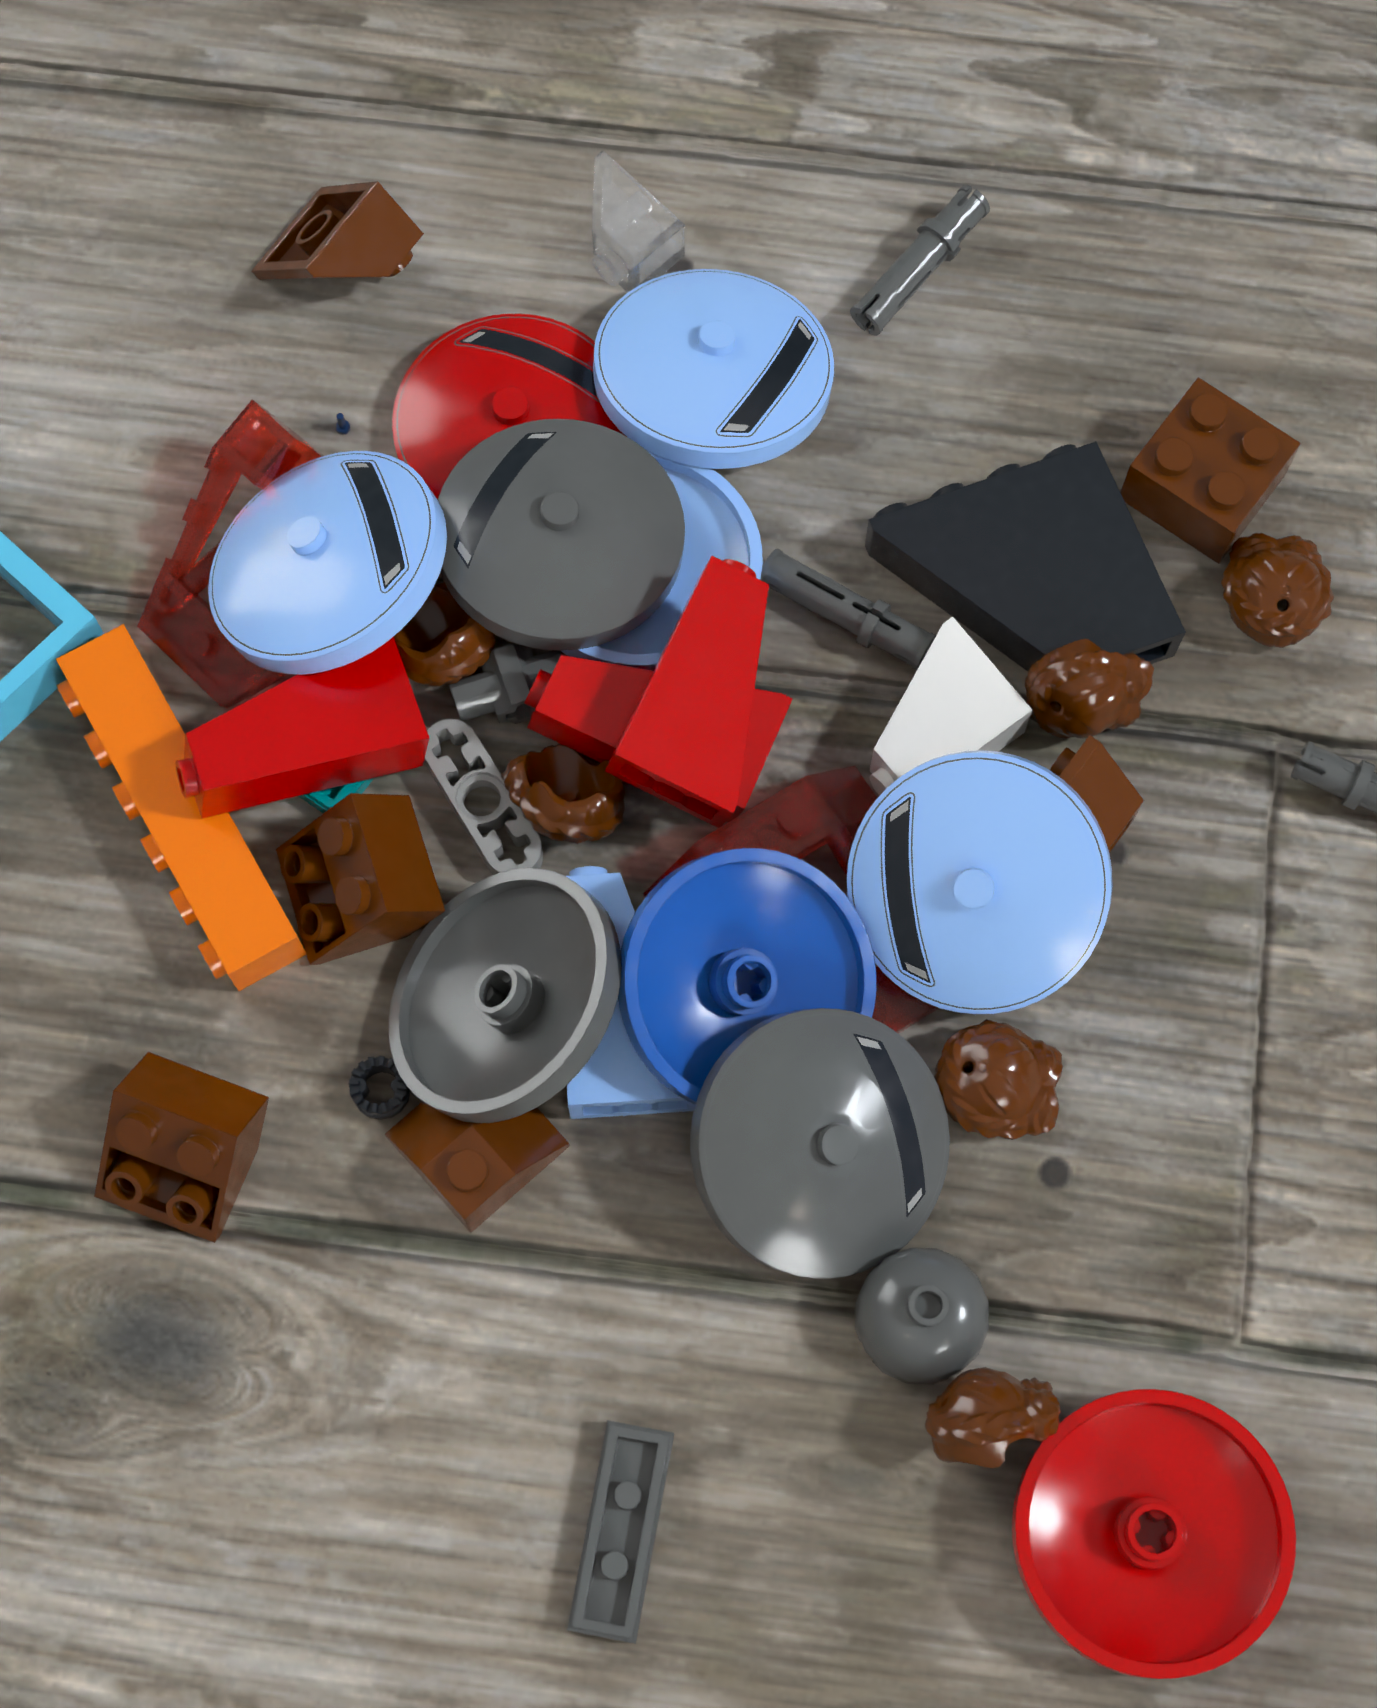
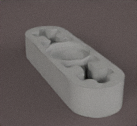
[424,719,543,875]

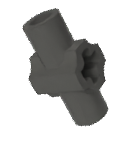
[449,643,567,724]

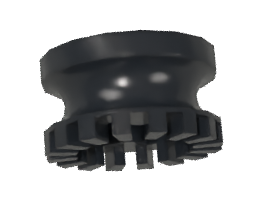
[348,1055,411,1120]

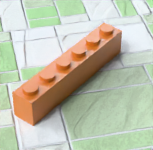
[56,624,307,991]

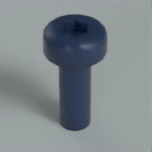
[336,413,350,435]

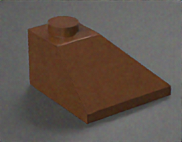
[251,181,424,280]
[385,1101,570,1233]

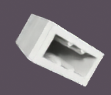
[869,617,1032,796]

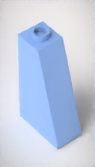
[566,866,695,1119]

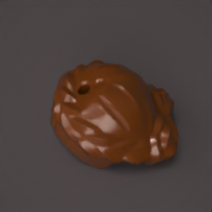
[1221,533,1334,648]
[394,581,496,687]
[1025,639,1154,739]
[501,744,626,844]
[934,1019,1063,1140]
[925,1367,1061,1468]

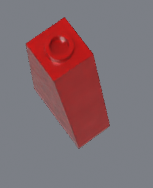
[605,556,769,829]
[175,636,430,819]
[524,655,793,824]

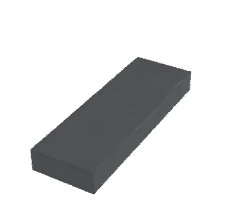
[567,1420,674,1644]

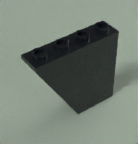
[865,441,1186,671]

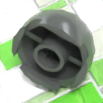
[855,1248,989,1385]

